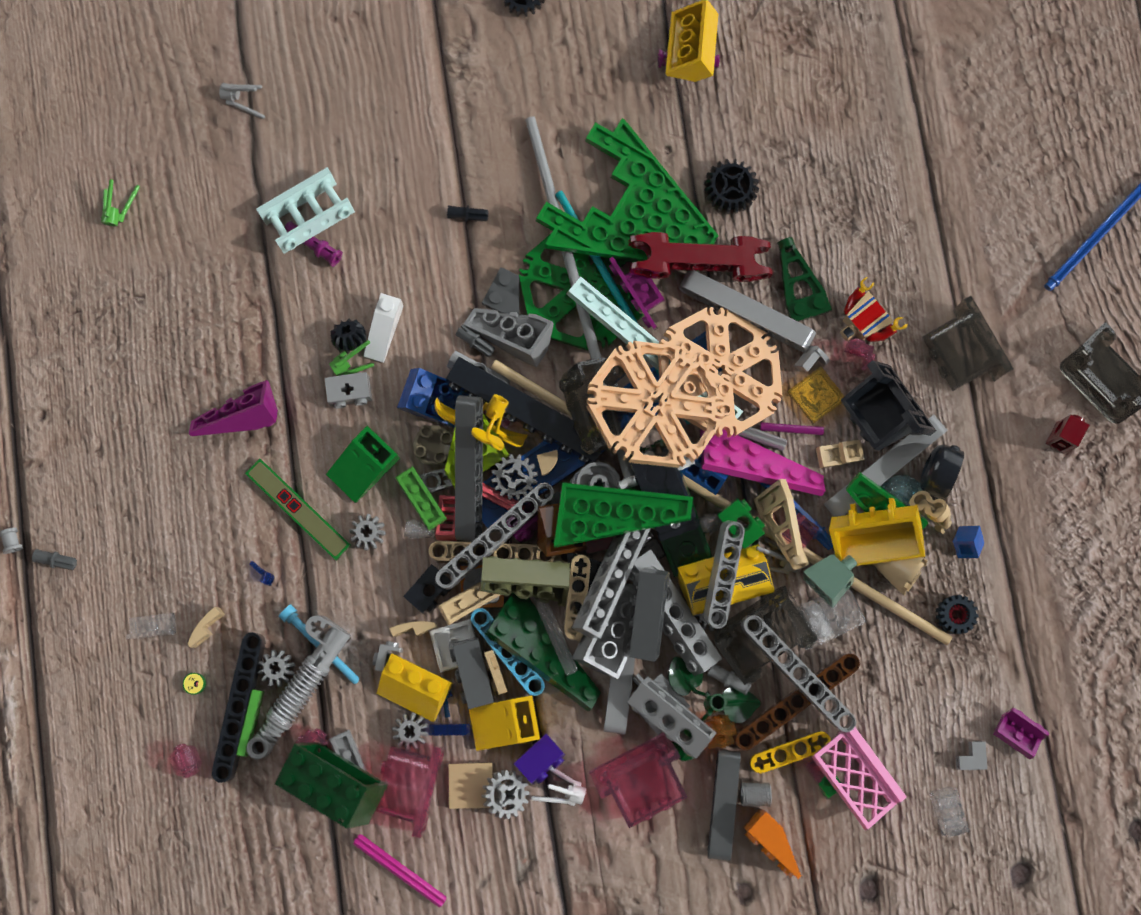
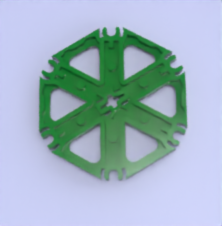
[519,221,644,351]

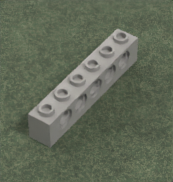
[572,529,650,639]
[628,549,722,676]

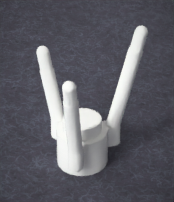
[531,767,586,806]

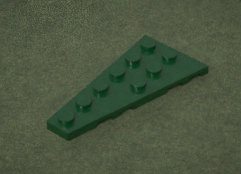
[485,593,601,712]

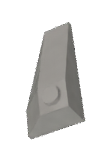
[463,308,554,367]
[572,585,637,679]

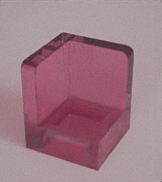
[782,513,819,549]

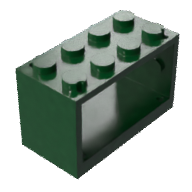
[274,742,388,829]

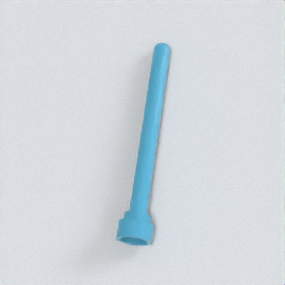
[278,604,359,684]

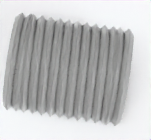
[740,782,772,807]

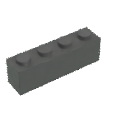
[627,568,670,662]

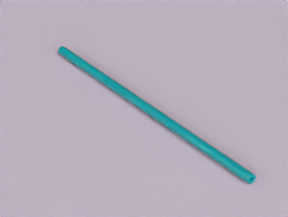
[555,190,691,425]

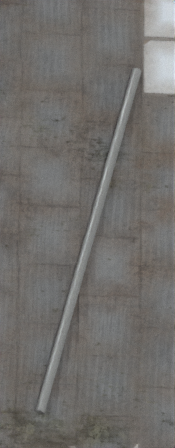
[525,117,634,478]

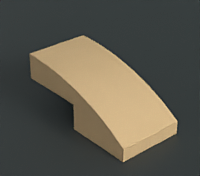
[816,440,865,469]
[188,607,225,648]
[389,621,438,637]

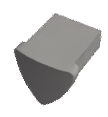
[794,346,830,372]

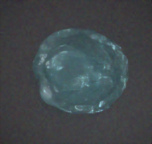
[881,475,922,506]

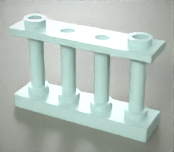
[256,167,355,254]

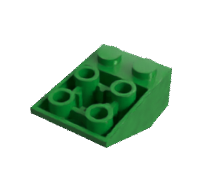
[326,426,400,503]

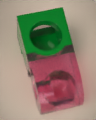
[804,756,841,799]

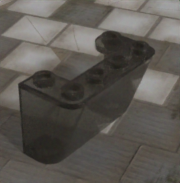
[559,357,649,455]

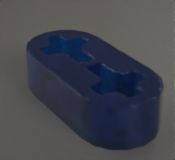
[429,724,470,736]

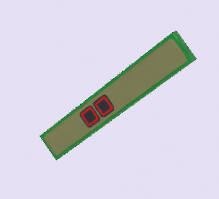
[245,459,351,561]

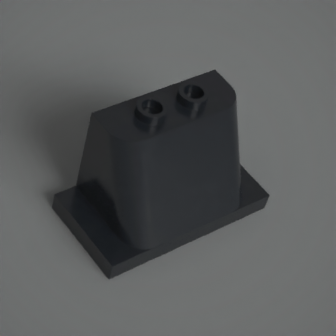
[841,360,936,451]

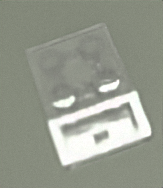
[788,588,866,650]

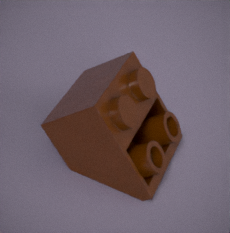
[537,503,587,557]

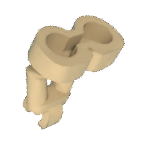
[909,491,952,534]

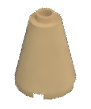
[873,557,928,596]

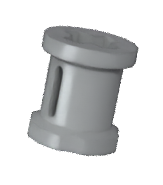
[0,527,23,554]

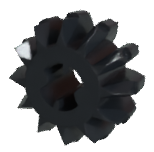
[330,318,366,354]

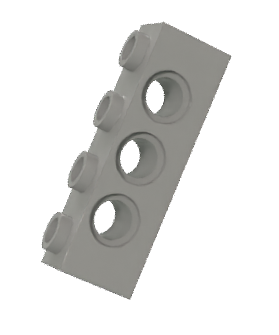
[627,677,716,759]

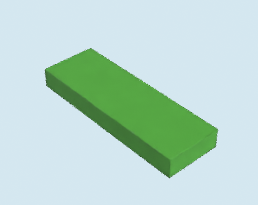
[395,466,447,531]
[236,689,264,756]

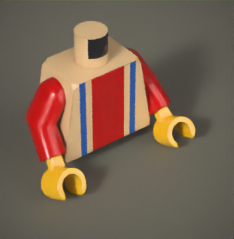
[840,277,908,342]

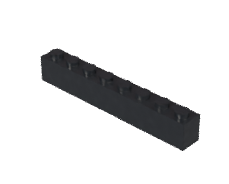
[446,357,606,465]

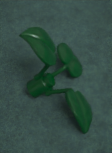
[668,656,761,761]

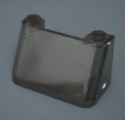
[1060,322,1141,424]
[714,586,818,685]

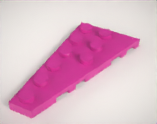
[700,429,825,496]

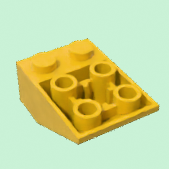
[469,695,540,751]

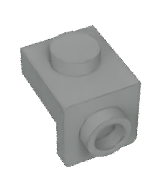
[373,641,403,671]

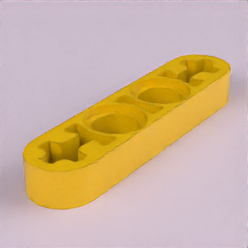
[749,731,831,773]

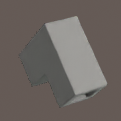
[956,741,987,770]

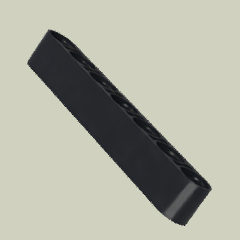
[212,632,266,783]

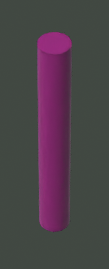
[760,422,824,435]

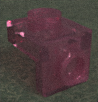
[844,338,876,370]
[295,728,330,745]

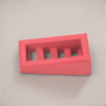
[435,495,457,541]

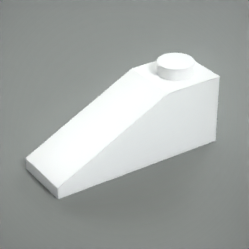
[364,293,403,363]

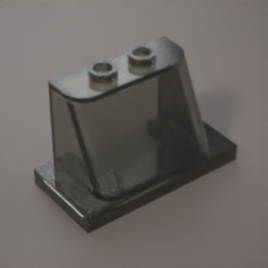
[922,296,1014,391]

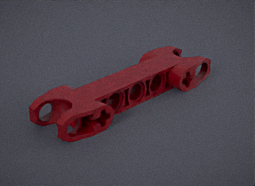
[628,232,773,282]

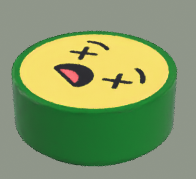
[183,673,206,695]

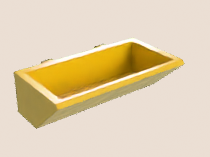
[829,498,925,566]

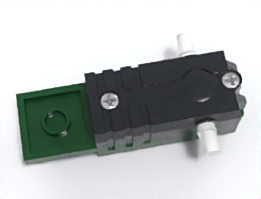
[619,439,713,577]

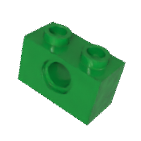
[718,497,765,549]

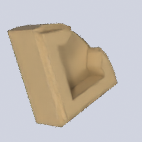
[537,450,558,476]

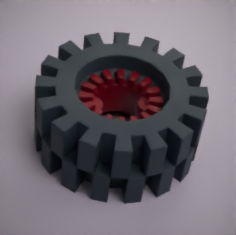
[936,595,979,634]

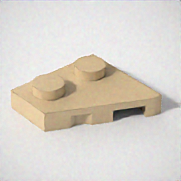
[483,650,508,695]

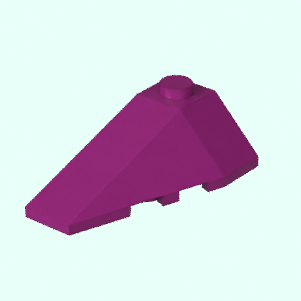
[188,380,278,436]

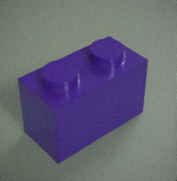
[514,734,566,785]

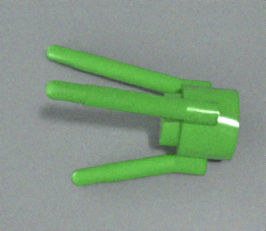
[101,179,140,227]
[329,340,374,376]

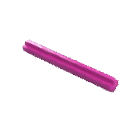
[353,834,447,907]

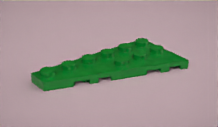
[554,483,693,548]

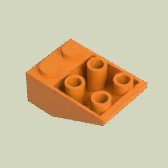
[743,808,801,879]

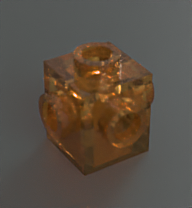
[703,715,737,749]

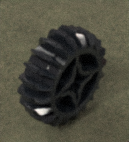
[704,158,759,214]

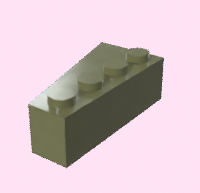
[480,556,570,607]

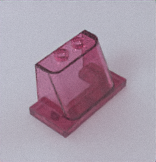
[588,732,688,828]
[375,745,446,838]

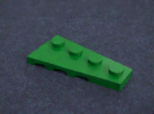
[846,472,928,530]

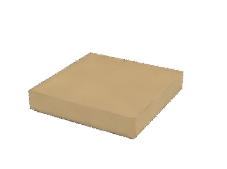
[449,763,493,809]

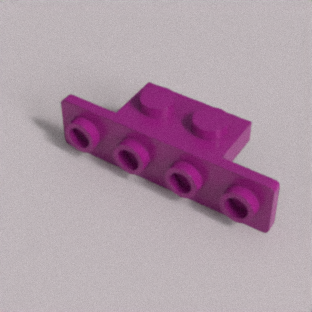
[609,257,665,331]

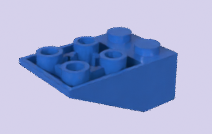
[397,368,467,428]

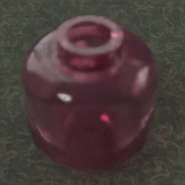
[169,744,202,778]

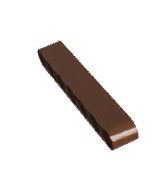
[733,654,860,750]

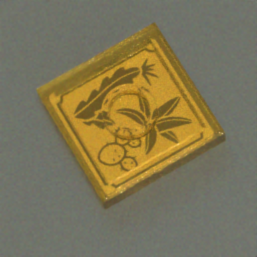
[787,366,845,424]

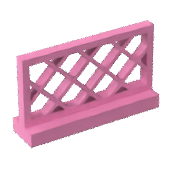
[812,727,906,830]

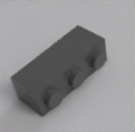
[449,637,494,709]

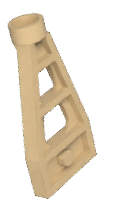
[754,479,809,570]

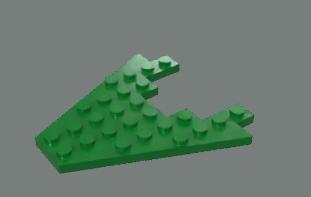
[536,118,719,271]

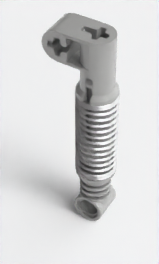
[247,615,351,759]

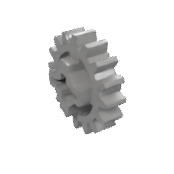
[492,454,538,501]
[482,770,529,819]

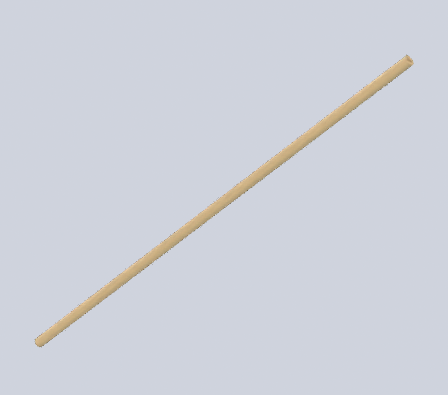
[491,360,952,646]

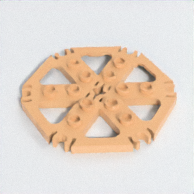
[658,307,782,438]
[586,341,725,468]

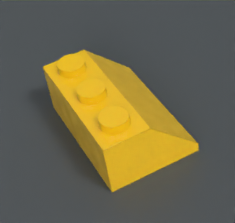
[377,653,453,722]

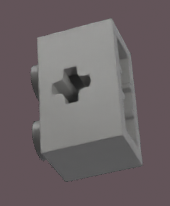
[325,372,372,409]

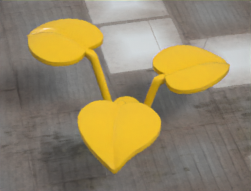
[434,394,528,451]

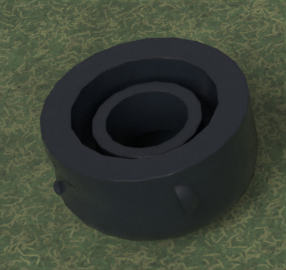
[920,445,964,500]

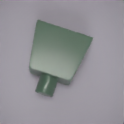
[803,554,857,608]

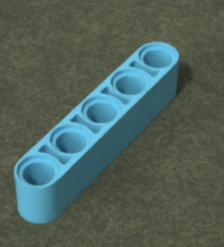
[471,608,545,696]

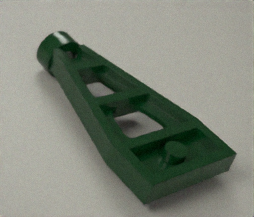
[777,237,832,322]

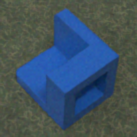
[953,526,984,558]

